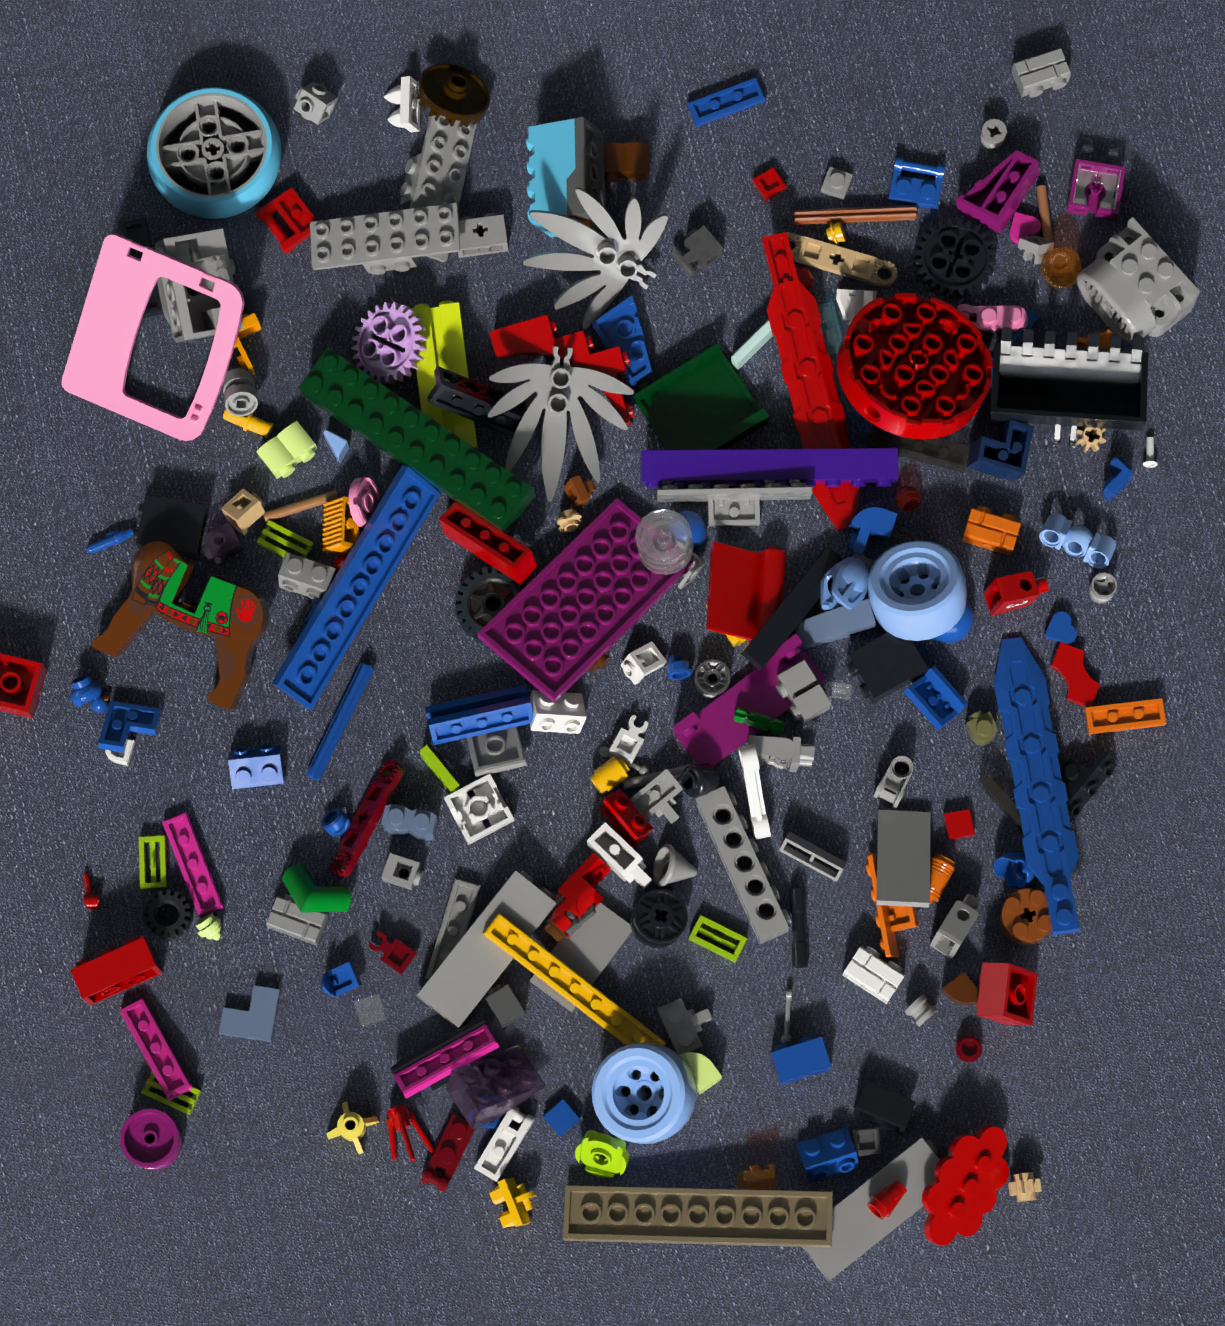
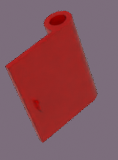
[706,541,786,641]

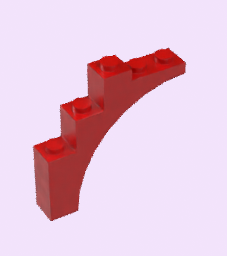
[489,315,635,426]

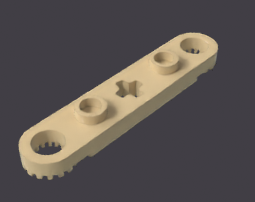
[787,232,898,288]

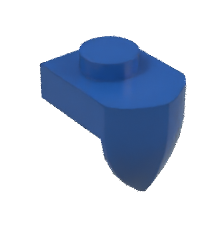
[321,961,362,997]

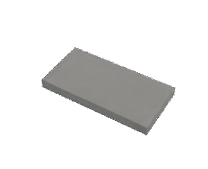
[876,810,931,908]
[530,903,632,1013]

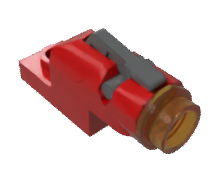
[544,852,611,942]

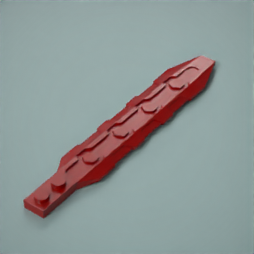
[761,232,860,531]

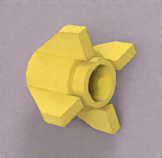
[326,1101,379,1154]

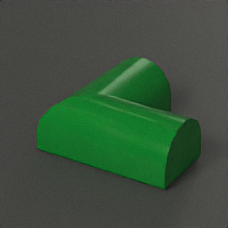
[282,864,351,913]

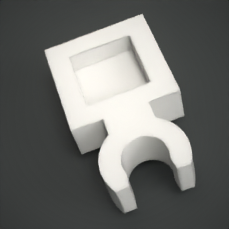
[609,715,648,764]

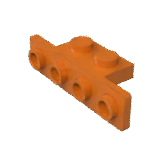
[866,853,919,959]

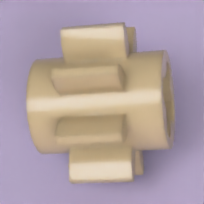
[1076,427,1106,453]
[1008,1172,1042,1202]

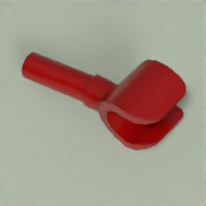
[83,873,100,909]

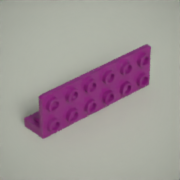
[673,634,826,766]

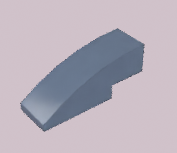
[794,599,876,649]

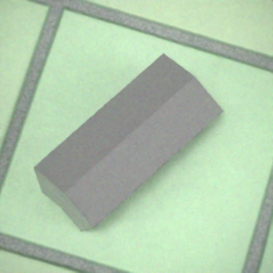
[779,832,847,882]

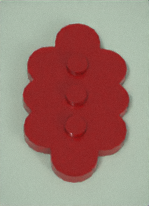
[922,1125,1009,1246]

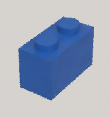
[770,1034,832,1086]

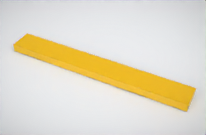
[483,913,666,1046]

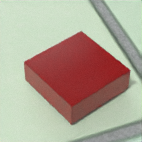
[752,166,787,202]
[943,809,975,840]

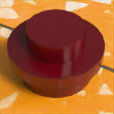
[955,1036,982,1063]

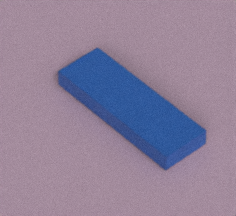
[687,77,765,128]

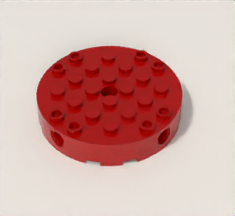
[837,293,993,440]

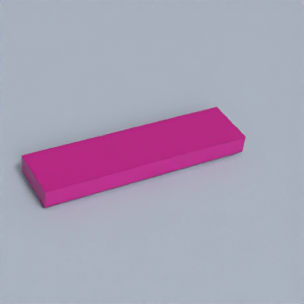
[162,812,224,918]
[119,997,192,1102]
[393,1024,499,1099]

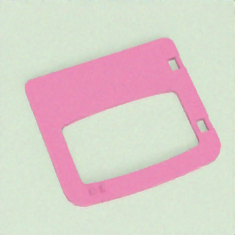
[62,233,244,441]

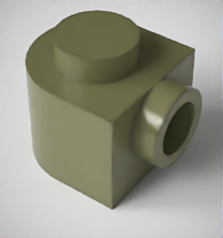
[965,710,997,746]

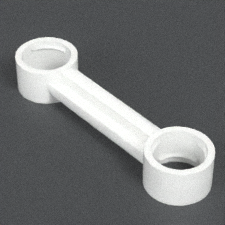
[738,744,771,840]

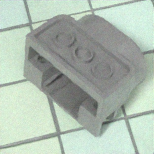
[1076,217,1200,344]
[155,228,244,343]

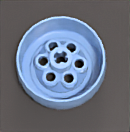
[868,540,967,641]
[592,1042,697,1144]

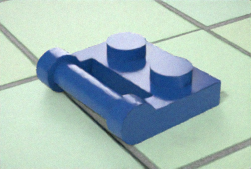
[888,156,945,210]

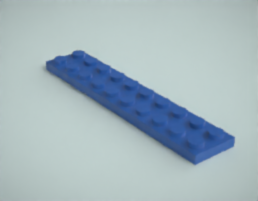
[272,465,441,710]

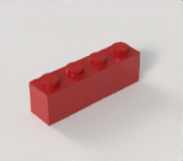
[439,501,537,585]

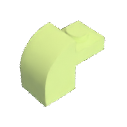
[679,1052,722,1094]

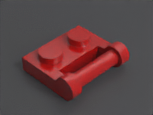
[256,187,317,254]

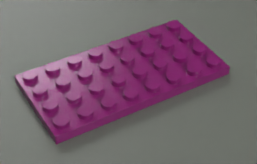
[478,498,693,703]

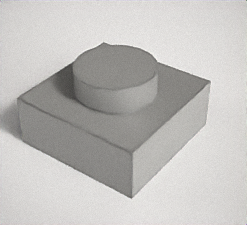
[821,167,853,200]

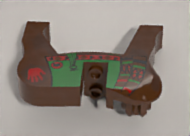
[91,541,269,711]

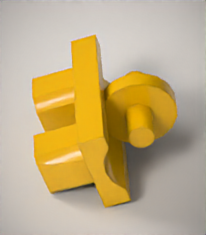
[489,1177,537,1228]

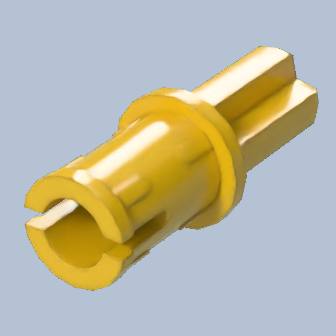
[223,409,274,439]

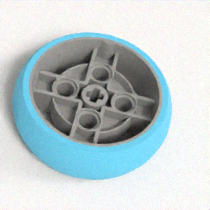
[147,87,282,219]

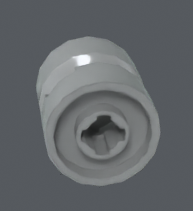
[222,368,258,417]

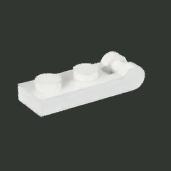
[474,1104,535,1182]

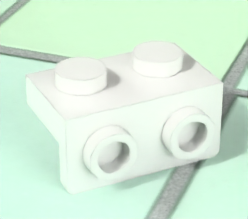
[530,690,587,734]

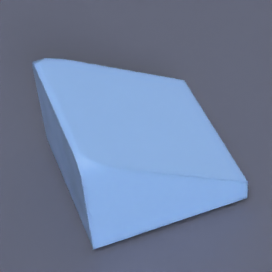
[323,430,349,463]

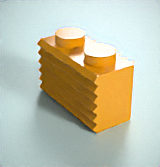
[322,496,360,556]

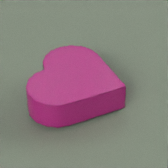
[1009,212,1041,244]

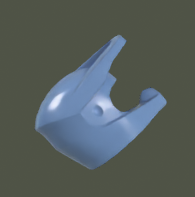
[820,557,870,610]

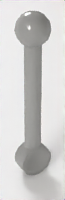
[599,746,649,775]
[781,989,792,1043]

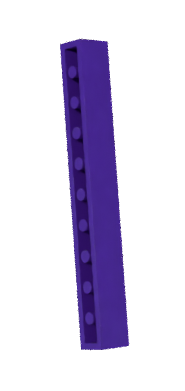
[640,448,899,489]

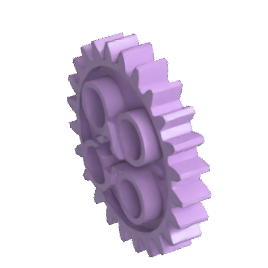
[351,302,427,385]

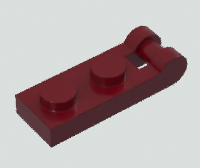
[421,1114,477,1193]

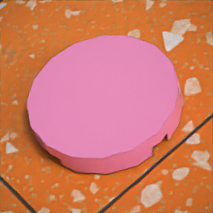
[349,477,380,528]

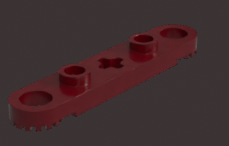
[329,759,404,879]

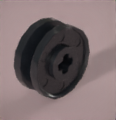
[630,889,688,948]

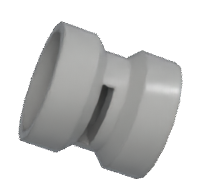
[1088,572,1117,603]

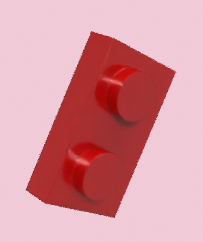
[599,789,653,848]

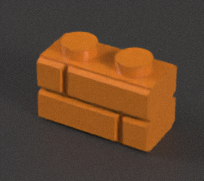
[962,506,1021,556]

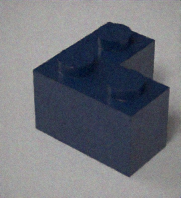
[966,419,1034,482]

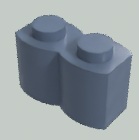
[381,804,438,841]

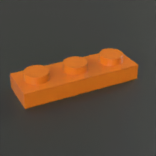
[1084,698,1166,735]

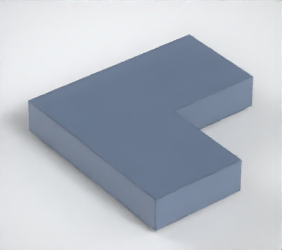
[219,985,281,1042]

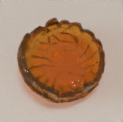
[1041,246,1082,289]

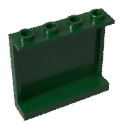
[634,343,769,450]

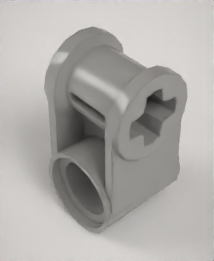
[873,756,914,808]

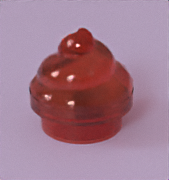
[895,485,921,511]

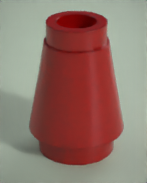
[867,1180,907,1220]

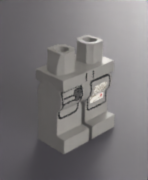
[746,735,815,772]

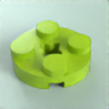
[575,1130,629,1178]

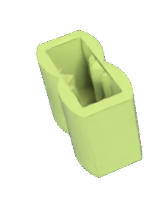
[256,421,317,479]

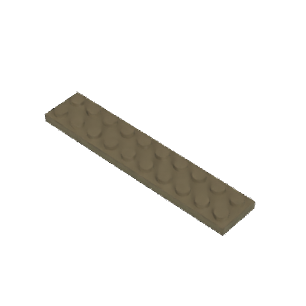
[563,1186,833,1247]

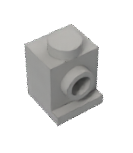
[381,853,424,890]

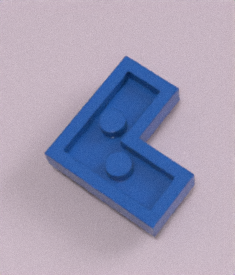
[98,701,162,753]

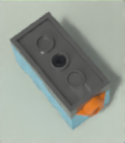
[526,117,605,237]

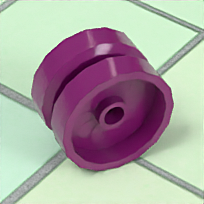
[120,1109,183,1170]

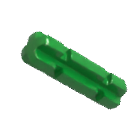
[734,707,785,735]

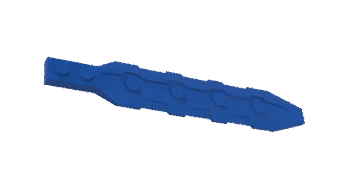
[994,637,1080,935]

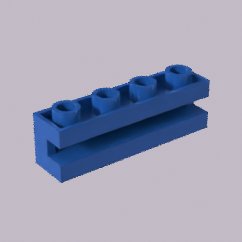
[425,684,534,745]

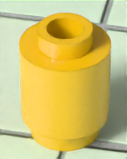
[590,757,629,794]

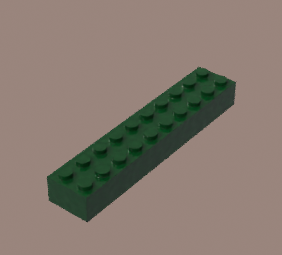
[298,347,536,534]

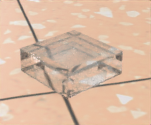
[825,681,852,700]
[354,994,387,1027]

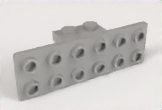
[400,115,476,262]
[310,203,461,275]
[657,483,813,527]

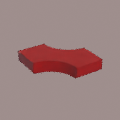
[1051,642,1100,707]

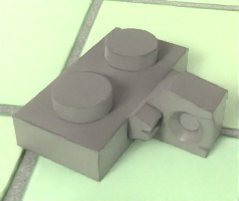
[629,769,683,824]
[657,998,712,1055]

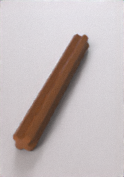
[793,205,917,225]

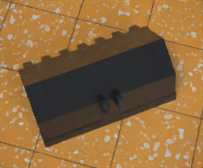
[990,327,1148,448]

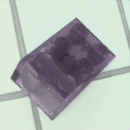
[446,1045,546,1129]

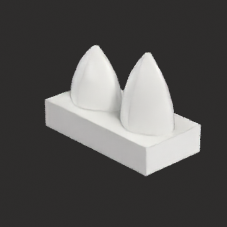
[384,76,420,133]

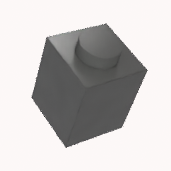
[485,984,525,1028]

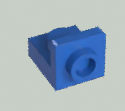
[1102,457,1134,502]

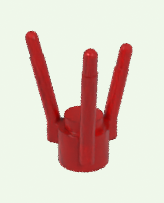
[386,1104,435,1161]

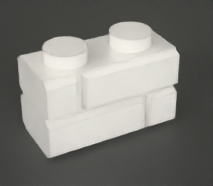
[842,946,905,1004]

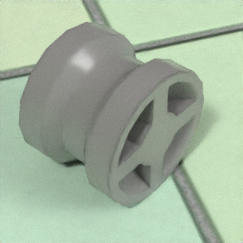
[980,119,1007,150]
[905,994,938,1027]

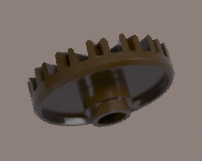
[415,64,490,127]

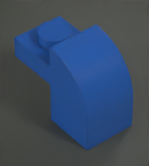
[847,507,898,556]

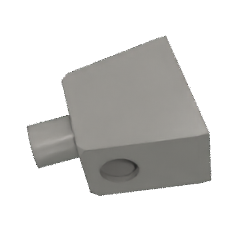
[929,894,980,959]

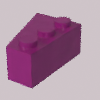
[956,150,1040,234]

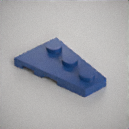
[591,295,654,386]

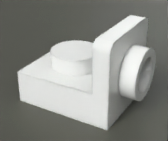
[621,641,667,685]

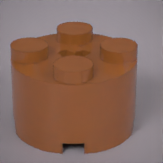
[999,889,1051,946]

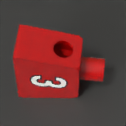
[983,571,1049,616]

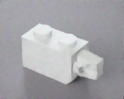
[587,822,652,889]

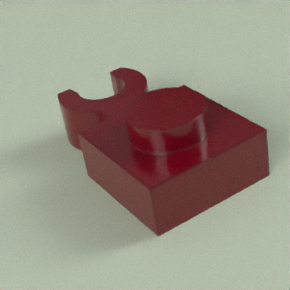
[368,931,417,975]

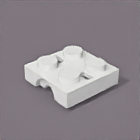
[444,774,515,845]

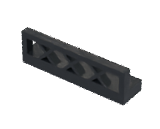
[428,366,526,437]

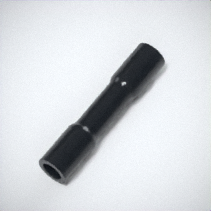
[790,888,808,968]

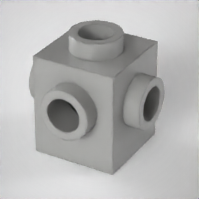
[294,82,338,125]

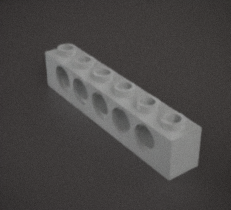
[695,786,791,944]

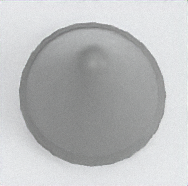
[652,844,698,887]

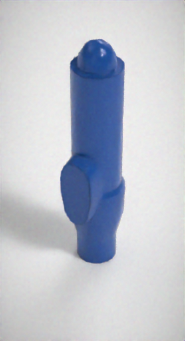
[86,528,134,554]

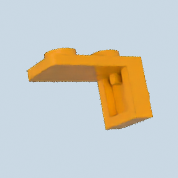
[234,313,261,375]

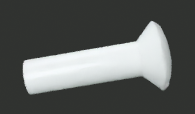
[1143,437,1158,468]

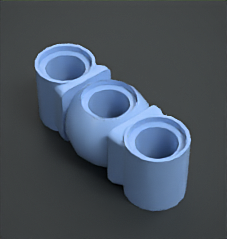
[1039,513,1116,569]

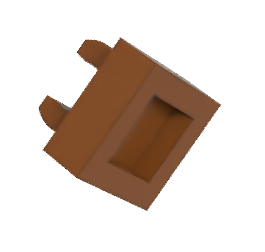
[563,475,596,510]

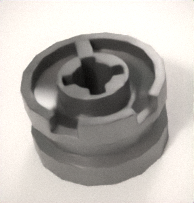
[694,659,731,699]

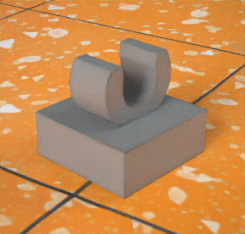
[1018,235,1054,265]

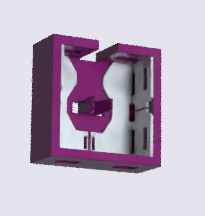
[1066,159,1126,221]

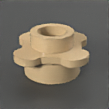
[557,509,583,532]

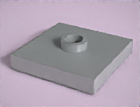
[467,727,526,777]

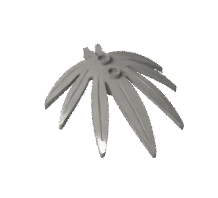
[523,187,668,329]
[487,346,634,501]

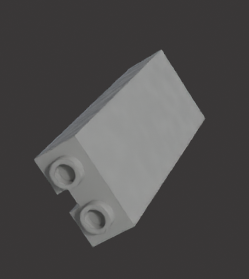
[416,871,557,1028]
[802,1138,939,1282]

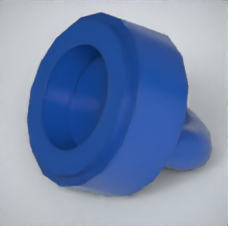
[666,654,693,680]
[321,808,350,836]

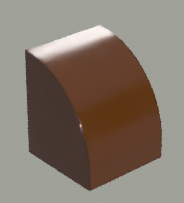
[941,972,979,1006]

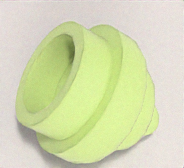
[195,913,222,941]

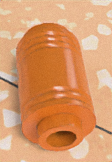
[930,854,955,904]

